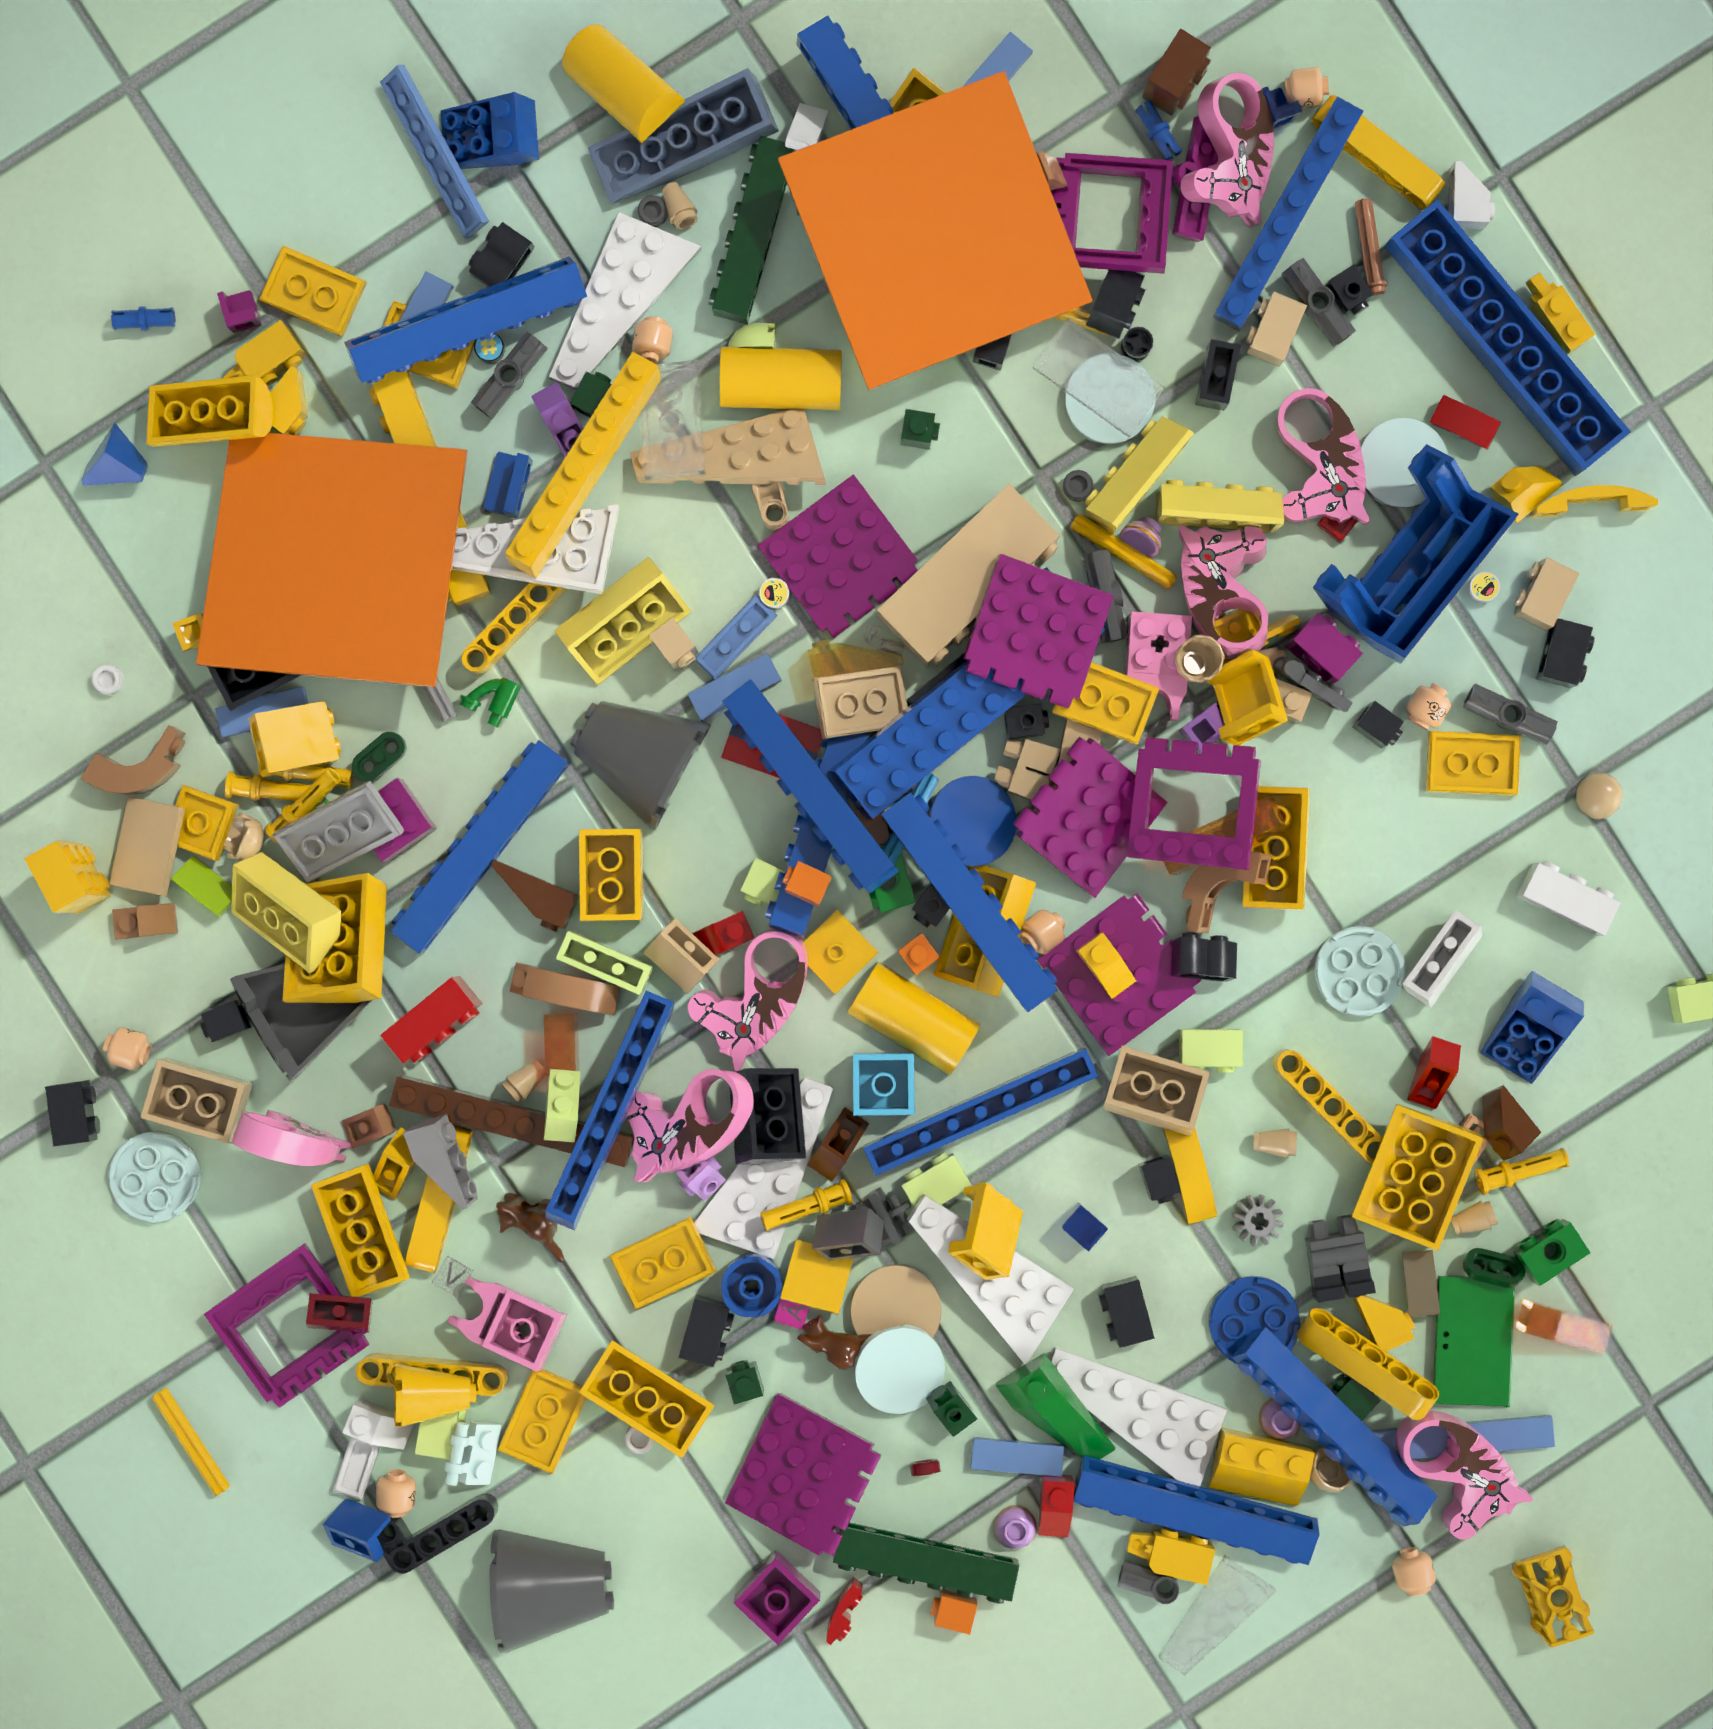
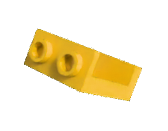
[1206,650,1288,745]
[248,701,341,778]
[948,1182,1023,1280]

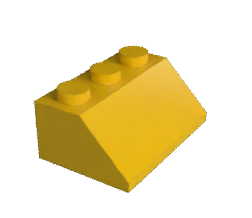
[1208,1427,1315,1506]

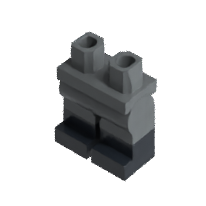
[1305,1214,1376,1303]

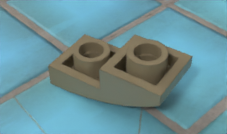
[1402,1250,1440,1318]

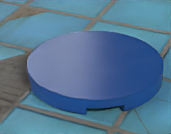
[928,776,1017,867]
[1209,1276,1300,1364]

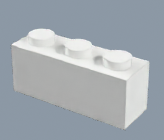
[1516,861,1621,936]
[1403,910,1483,1008]

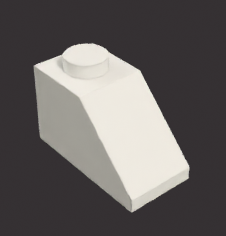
[1448,161,1495,230]
[342,1399,415,1450]

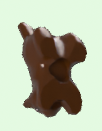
[496,1193,564,1263]
[797,1314,872,1370]

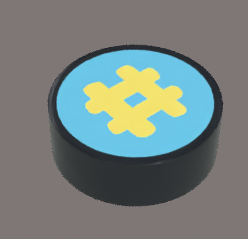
[474,334,505,364]

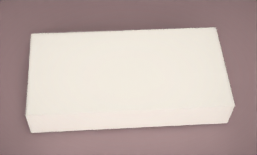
[785,103,829,150]
[333,1437,380,1500]

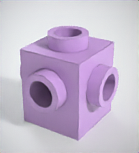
[675,1156,726,1201]

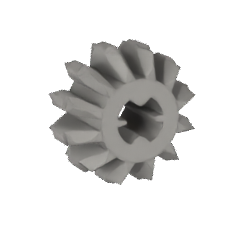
[1231,1194,1284,1246]

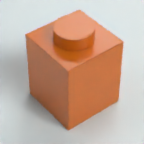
[782,861,832,907]
[898,933,940,975]
[930,1590,977,1635]

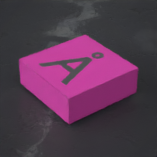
[774,1299,810,1330]

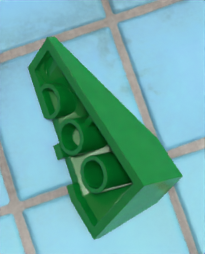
[995,1353,1115,1459]

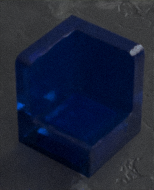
[1261,86,1302,129]
[1062,1202,1108,1252]

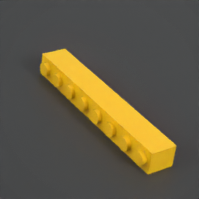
[505,351,662,579]
[369,370,492,607]

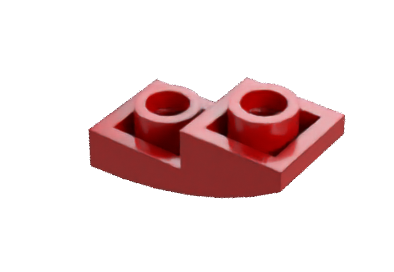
[1430,395,1501,450]
[826,1576,863,1645]

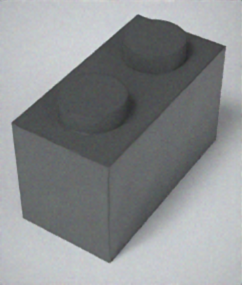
[812,1207,884,1261]

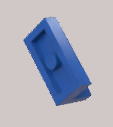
[483,452,533,518]
[322,1499,391,1562]

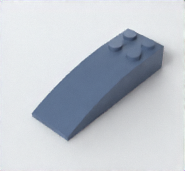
[588,68,779,203]

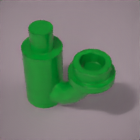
[459,677,521,728]

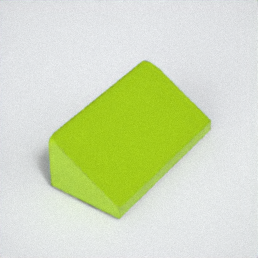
[171,855,232,916]

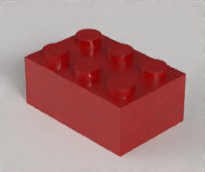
[380,976,483,1064]

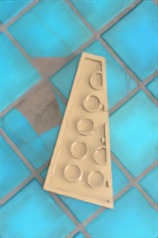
[630,409,826,485]

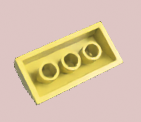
[1084,416,1194,534]
[1156,480,1284,533]
[554,556,692,685]
[231,852,341,973]

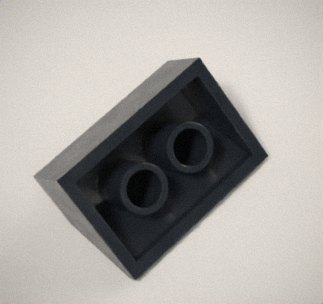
[207,666,301,711]
[729,1068,806,1165]

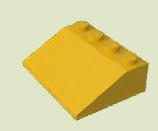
[283,873,387,1003]
[1351,1104,1484,1251]

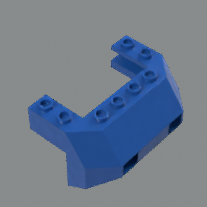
[1312,444,1519,664]

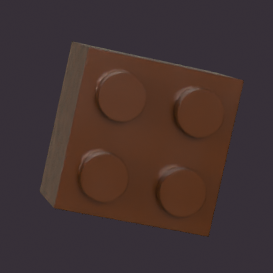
[1142,28,1211,116]

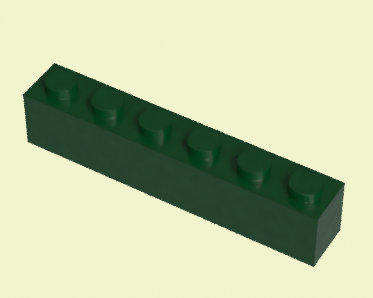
[708,136,795,324]
[833,1522,1019,1604]

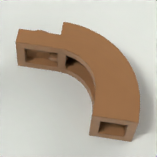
[81,725,186,795]
[1182,851,1272,934]
[510,962,620,1015]

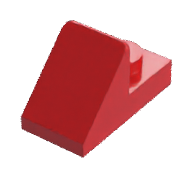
[692,911,755,956]

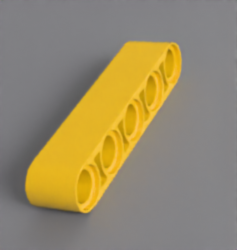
[1311,95,1445,210]
[461,582,568,675]
[1273,1049,1382,1163]
[405,1125,473,1273]
[1297,1308,1439,1420]
[356,1353,508,1396]

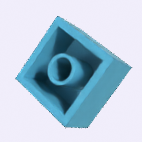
[853,1052,915,1116]

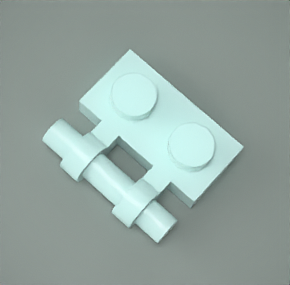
[445,1421,501,1485]

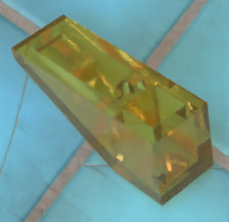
[807,640,904,678]

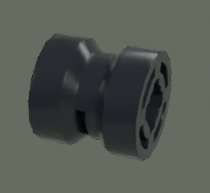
[1120,327,1153,362]

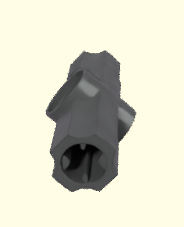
[1281,258,1356,347]
[471,331,548,419]
[1083,549,1128,644]
[1463,683,1558,745]

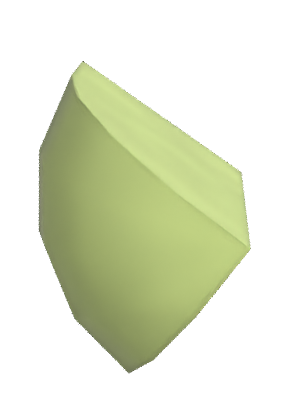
[728,323,775,348]

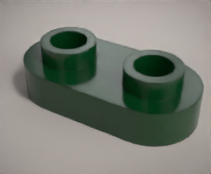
[352,732,407,782]
[1463,1248,1526,1288]

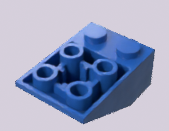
[441,92,539,169]
[1480,971,1584,1084]

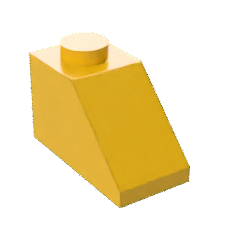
[270,365,308,435]
[1490,466,1563,523]
[1075,932,1136,999]
[373,1127,416,1200]
[1352,1295,1415,1352]

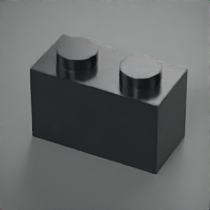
[1086,270,1146,339]
[1195,339,1241,411]
[1536,618,1595,688]
[45,1080,100,1147]
[1098,1276,1155,1348]
[678,1295,735,1368]

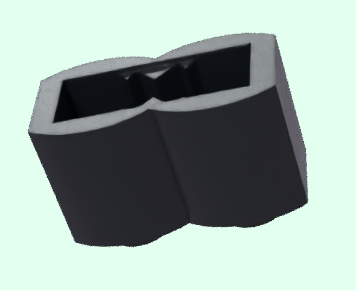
[468,222,535,287]
[1172,932,1237,982]

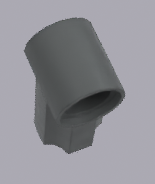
[1117,1559,1179,1604]

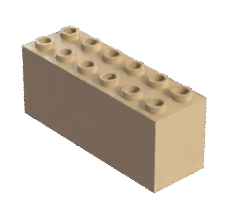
[877,484,1060,668]

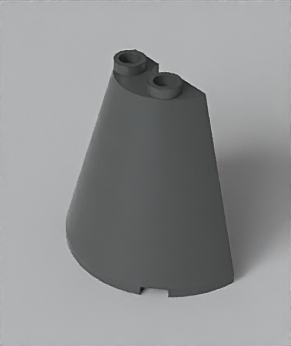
[570,701,711,830]
[230,964,372,1081]
[490,1529,614,1653]

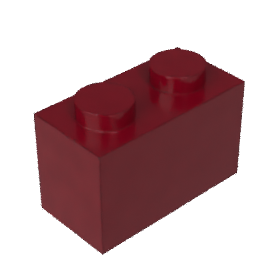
[306,1293,373,1333]

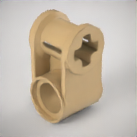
[751,481,789,531]

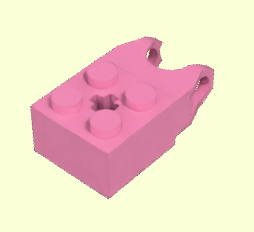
[1124,612,1192,721]
[447,1277,568,1372]

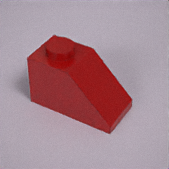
[1407,1036,1461,1109]
[1038,1475,1075,1537]

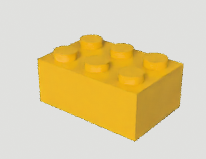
[579,829,644,921]
[24,841,111,913]

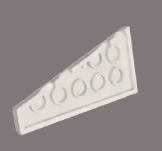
[549,212,702,390]
[452,504,619,594]
[694,1077,834,1259]
[907,1194,1074,1364]
[1050,1347,1227,1486]

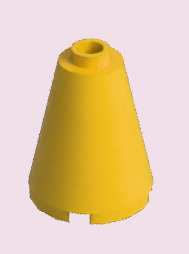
[394,1364,476,1427]

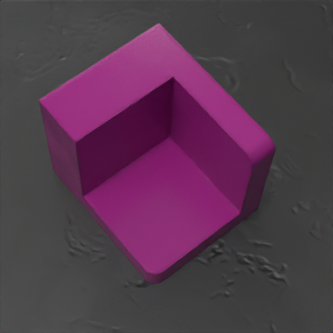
[217,290,262,333]

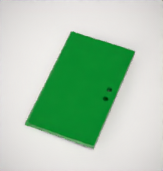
[1433,1276,1515,1407]

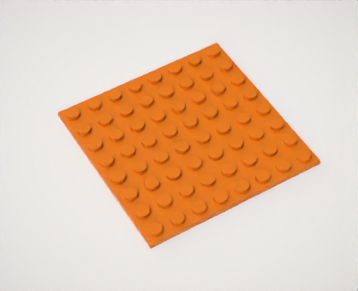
[778,71,1093,390]
[196,433,468,687]

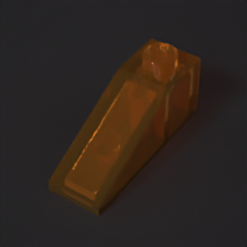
[1516,1299,1613,1354]

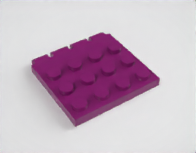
[757,474,918,638]
[963,554,1114,709]
[1013,737,1168,898]
[1037,893,1201,1056]
[725,1393,882,1555]

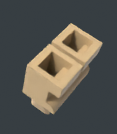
[993,739,1061,801]

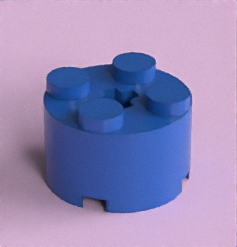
[721,1252,783,1317]

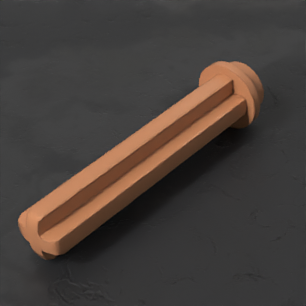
[1355,199,1388,296]

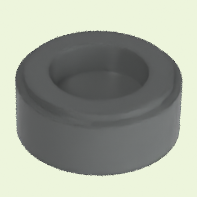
[638,195,668,227]
[1062,470,1093,501]

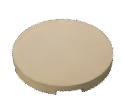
[851,1264,941,1337]

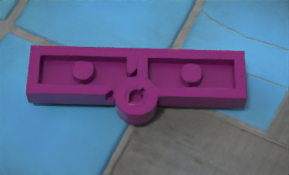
[1172,115,1218,242]

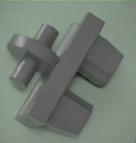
[857,1187,912,1245]

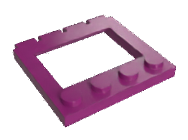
[1051,153,1173,274]
[1127,737,1261,870]
[204,1243,369,1408]

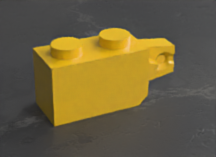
[1526,272,1595,355]
[223,320,307,387]
[1126,1527,1215,1585]

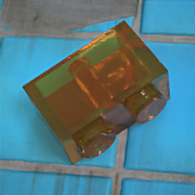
[544,1013,579,1076]

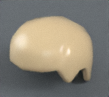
[1175,635,1225,683]
[1576,772,1623,819]
[224,813,264,862]
[1310,1447,1352,1492]

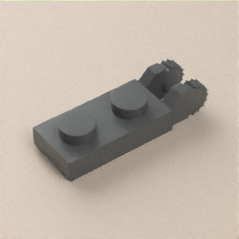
[1273,656,1352,712]

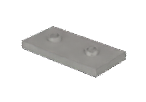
[272,781,404,883]

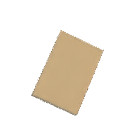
[812,666,907,739]
[109,796,185,897]

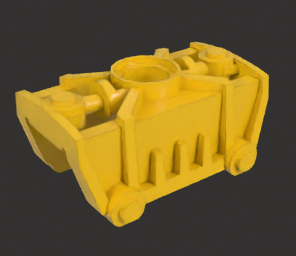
[1512,1545,1595,1647]

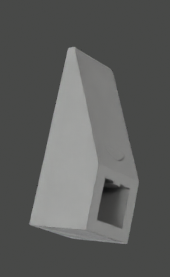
[403,1114,478,1210]

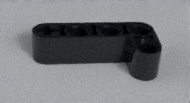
[377,1493,498,1574]

